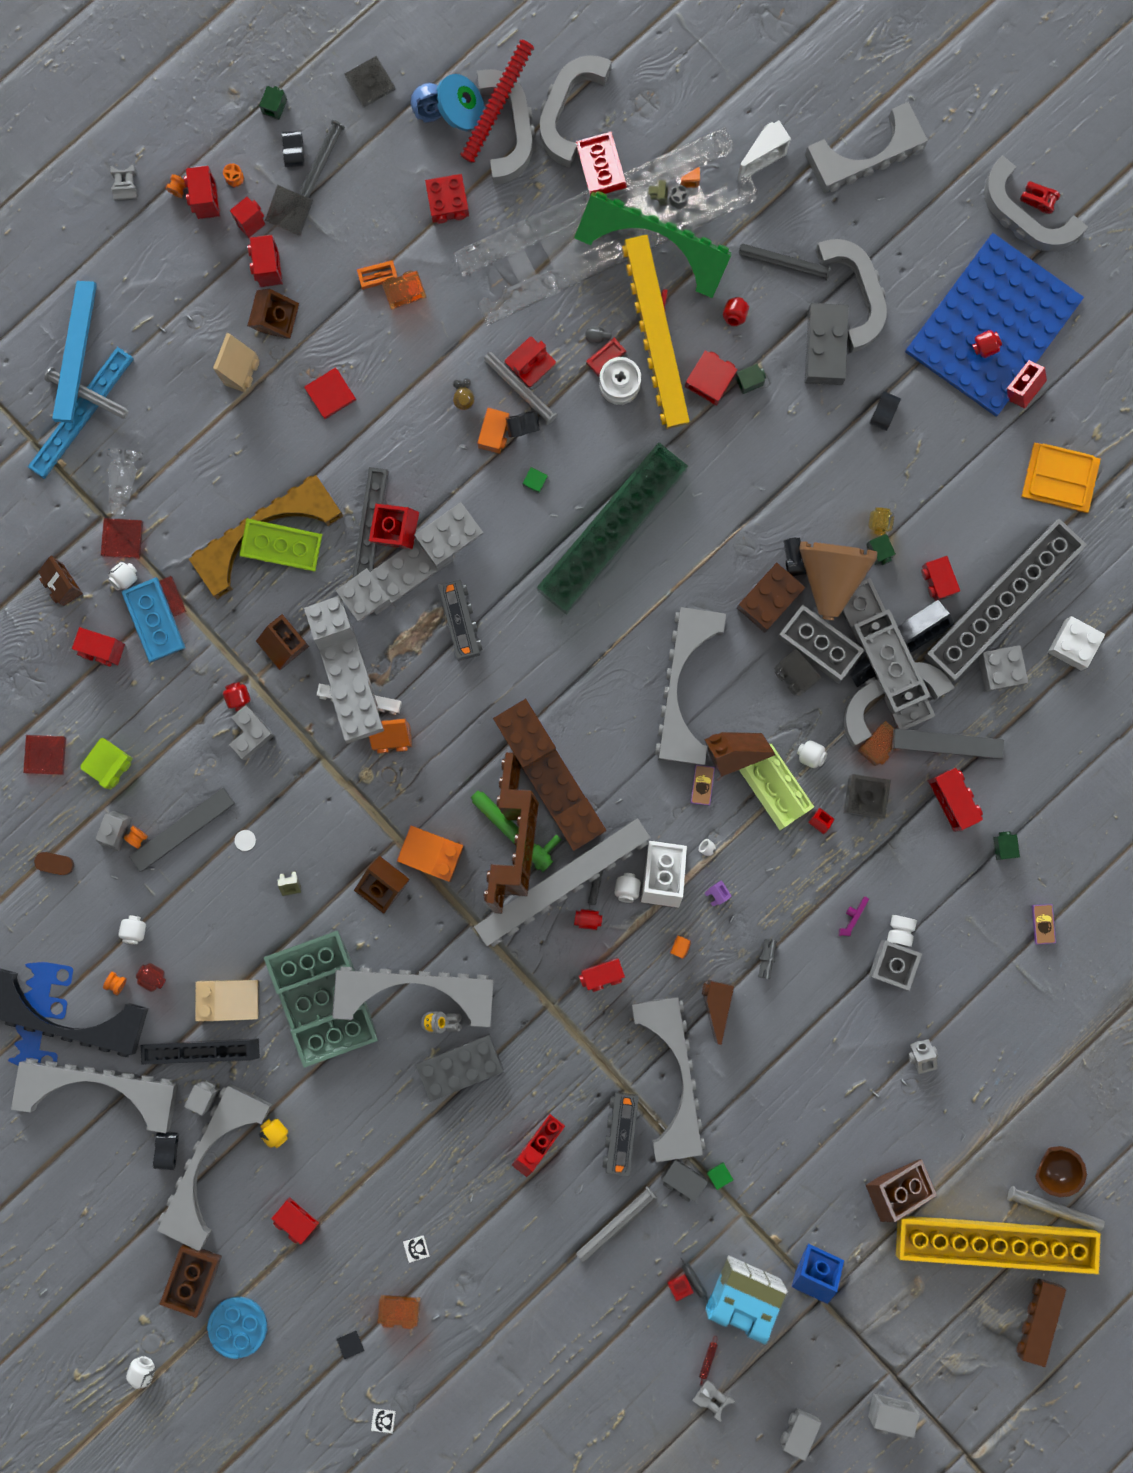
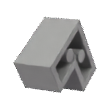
[229,705,275,761]

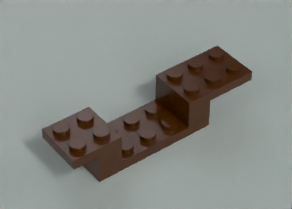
[493,698,607,851]
[484,752,539,914]

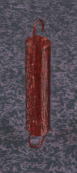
[699,1336,718,1386]

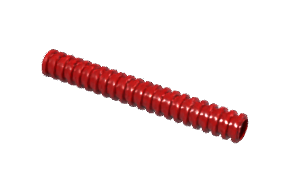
[460,39,535,163]

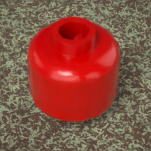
[723,297,749,326]
[972,330,1002,358]
[223,682,251,711]

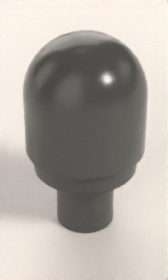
[585,327,612,343]

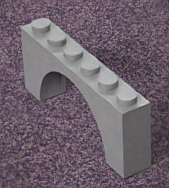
[805,102,928,193]

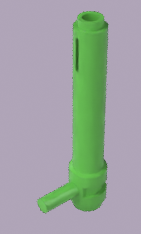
[471,790,562,872]

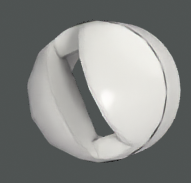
[699,839,716,856]

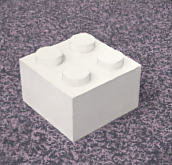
[1047,616,1105,671]

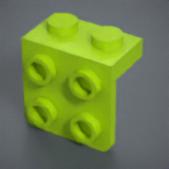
[80,738,133,790]

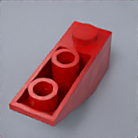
[512,1114,565,1177]

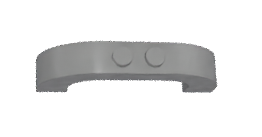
[540,56,612,168]
[477,69,535,185]
[984,155,1088,251]
[815,239,887,353]
[843,662,954,747]

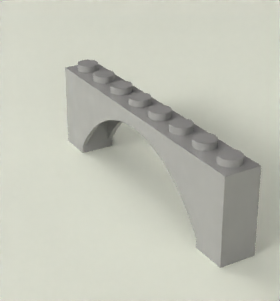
[655,607,726,766]
[332,966,493,1027]
[631,997,705,1162]
[11,1058,178,1133]
[157,1084,273,1252]

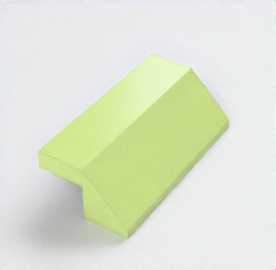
[739,744,814,830]

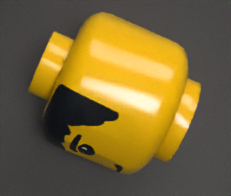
[259,1119,288,1149]

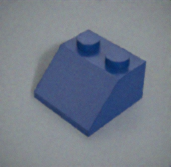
[792,1244,844,1304]

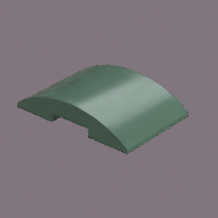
[264,930,378,1068]

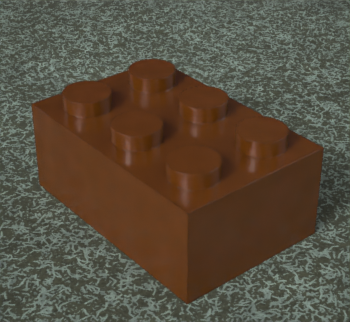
[737,562,805,633]
[159,1244,222,1318]

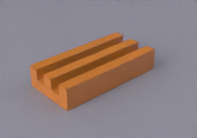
[357,260,398,289]

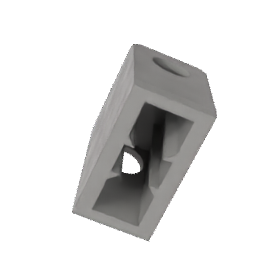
[96,811,132,851]

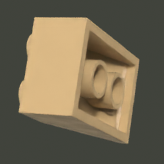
[213,333,259,392]
[195,980,258,1021]

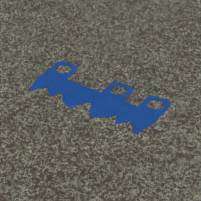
[8,962,73,1066]

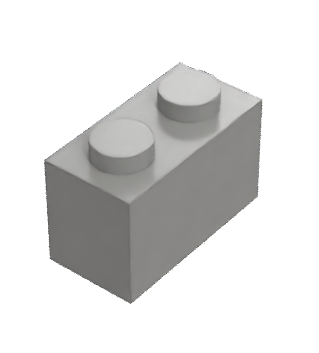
[184,1080,220,1115]
[780,1408,821,1461]

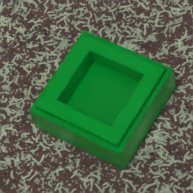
[522,467,548,493]
[707,1162,733,1190]

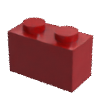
[230,197,266,238]
[1007,360,1047,409]
[921,556,960,601]
[271,1197,319,1244]

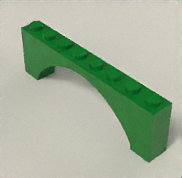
[574,191,732,298]

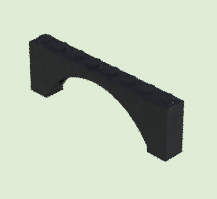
[0,968,148,1057]

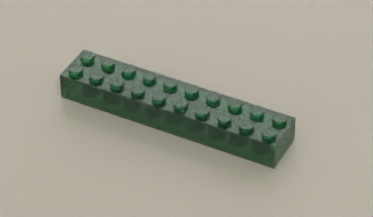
[537,442,688,615]

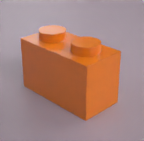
[477,408,510,454]

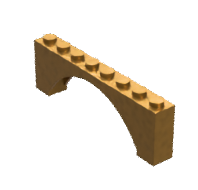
[189,475,343,599]

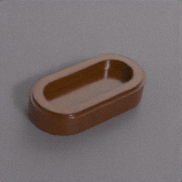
[34,852,74,875]

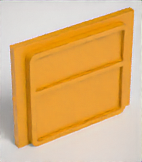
[1021,442,1101,513]

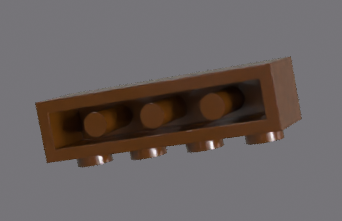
[1016,1278,1067,1368]

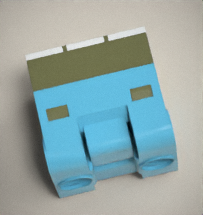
[706,1255,787,1344]

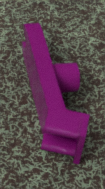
[838,897,869,937]

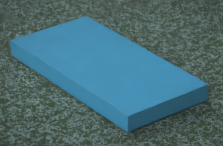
[121,577,186,662]

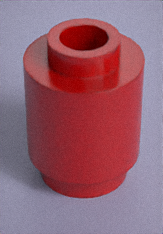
[574,909,603,930]

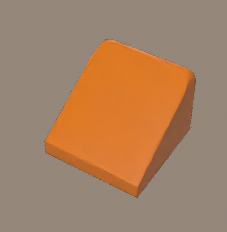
[680,167,700,188]

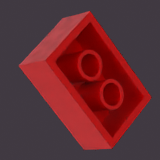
[927,768,983,832]

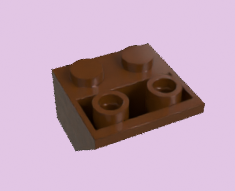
[256,614,310,670]

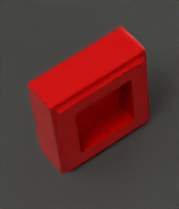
[667,1274,694,1302]

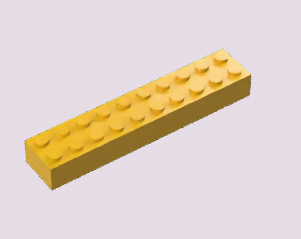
[896,1216,1100,1274]

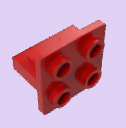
[505,336,556,388]

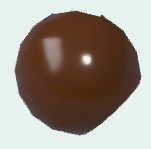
[1035,1146,1087,1197]

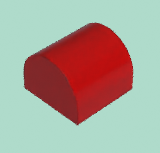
[808,808,835,835]

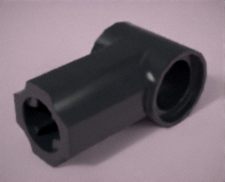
[783,537,807,576]

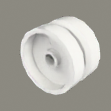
[599,357,641,405]

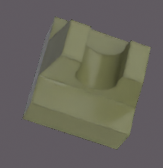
[648,180,668,206]
[277,871,301,896]

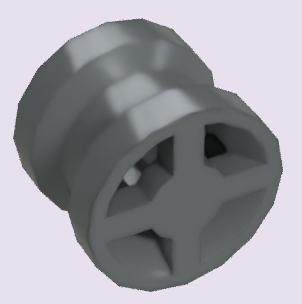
[669,185,689,209]

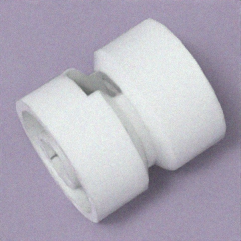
[887,915,917,947]

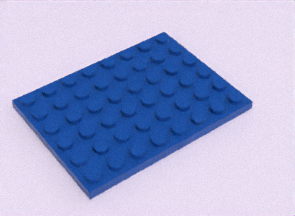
[905,233,1084,417]

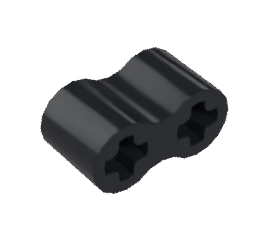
[282,131,304,168]
[869,391,901,431]
[506,411,540,438]
[153,1132,179,1170]

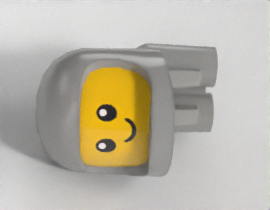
[421,1011,462,1034]

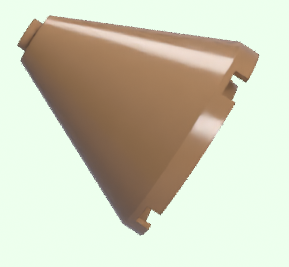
[799,541,878,620]

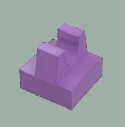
[705,880,732,906]

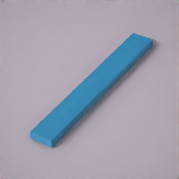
[52,281,97,423]
[28,347,134,479]

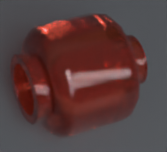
[135,963,166,992]

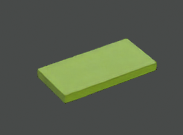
[239,518,322,571]

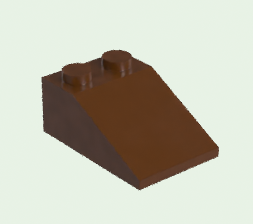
[704,732,775,777]
[702,980,734,1045]
[865,1159,937,1222]

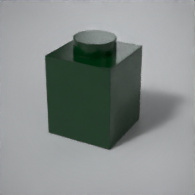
[259,86,287,120]
[735,363,766,394]
[866,534,896,566]
[993,831,1020,860]

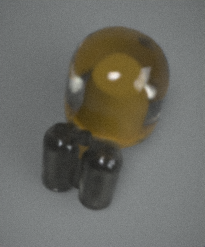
[453,378,474,410]

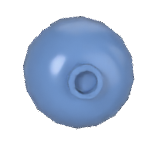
[411,83,442,122]

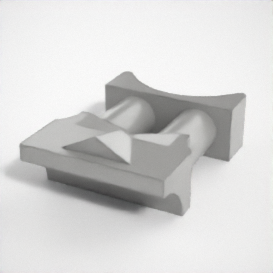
[111,164,137,200]
[692,1380,735,1422]

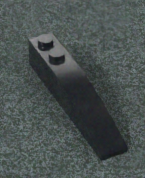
[850,600,955,687]
[141,1038,260,1065]

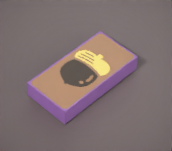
[691,765,715,806]
[1031,904,1056,944]

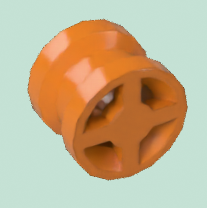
[223,163,244,187]
[165,174,186,198]
[123,825,148,849]
[103,971,127,996]

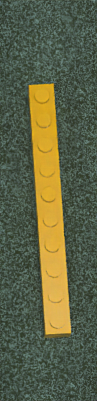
[622,235,690,429]

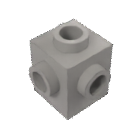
[908,1039,938,1074]

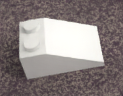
[737,121,791,182]
[641,841,687,908]

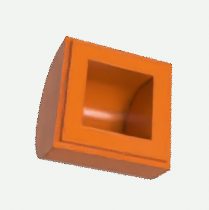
[670,935,692,959]

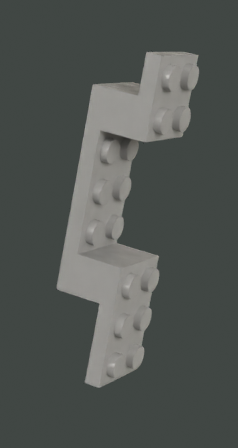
[336,502,484,622]
[843,578,935,730]
[304,596,384,744]

